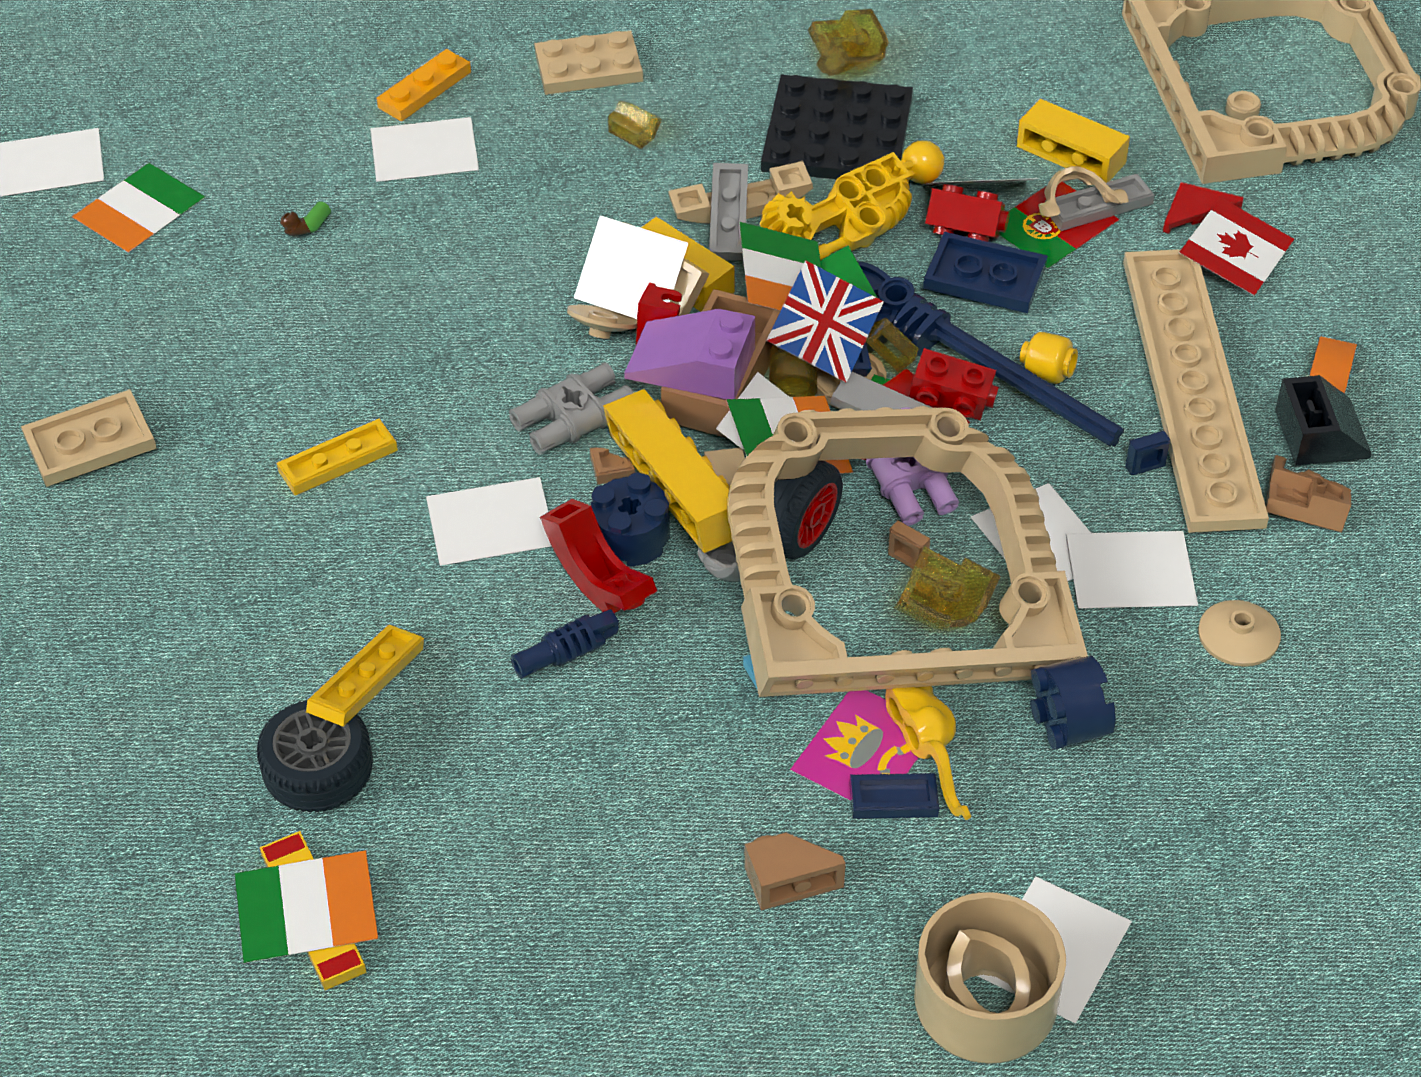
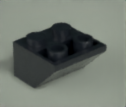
[1275,375,1372,466]

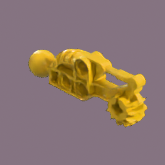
[760,140,945,260]

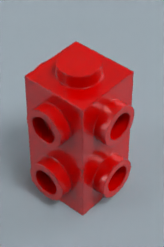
[925,184,1010,242]
[909,348,999,421]

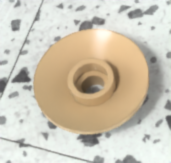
[567,305,637,339]
[1198,600,1281,667]

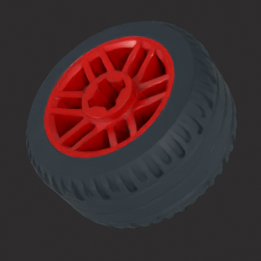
[774,460,843,559]

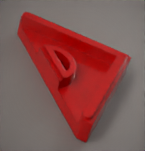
[1163,182,1244,234]

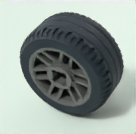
[257,700,373,812]

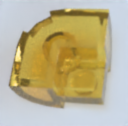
[808,9,889,76]
[893,546,1001,632]

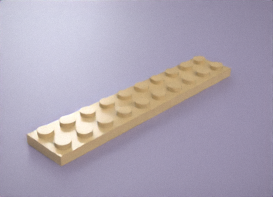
[1123,249,1269,533]

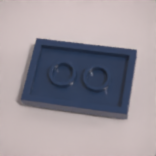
[923,232,1048,313]

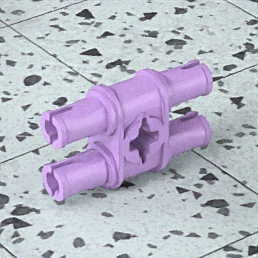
[866,407,959,526]

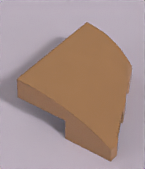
[1265,455,1351,533]

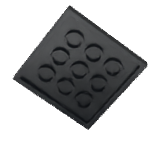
[761,74,913,179]

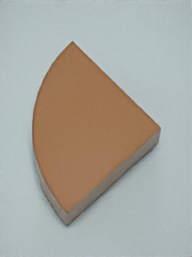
[589,448,635,485]

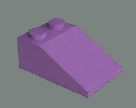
[624,309,755,399]

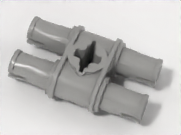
[509,362,634,455]

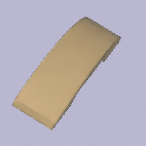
[668,161,813,223]

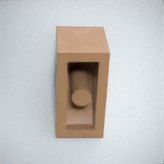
[745,832,846,911]

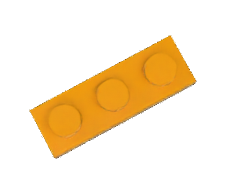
[377,49,471,122]

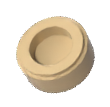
[1225,91,1261,121]

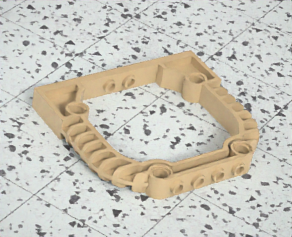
[1122,0,1421,184]
[727,406,1088,697]

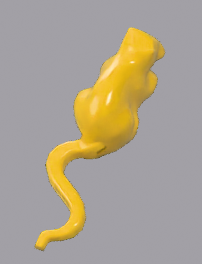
[885,686,971,820]

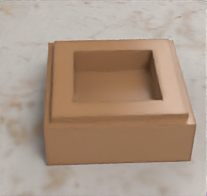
[888,520,930,572]

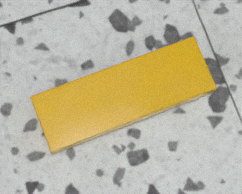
[277,418,398,496]

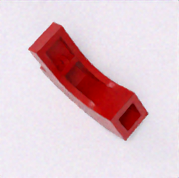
[540,499,658,613]

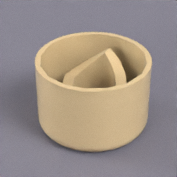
[914,892,1066,1064]

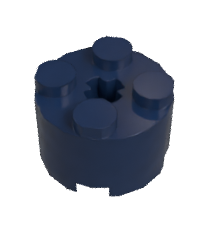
[591,472,670,567]
[1030,655,1116,750]

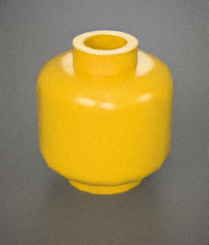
[1020,332,1078,384]

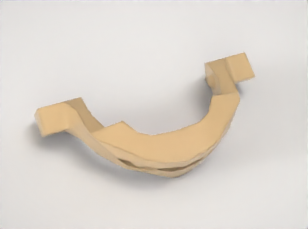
[1038,166,1129,217]

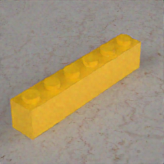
[603,389,732,553]

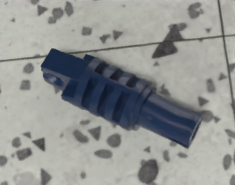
[511,609,619,679]

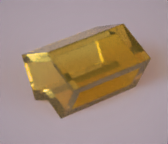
[608,101,662,149]
[866,318,919,373]

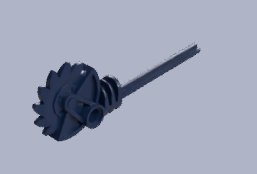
[857,261,1124,447]

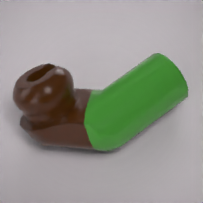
[280,201,331,237]

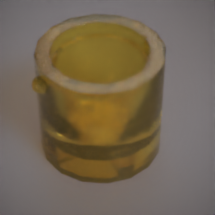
[769,345,818,397]

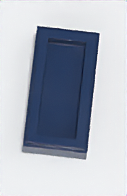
[849,773,940,819]

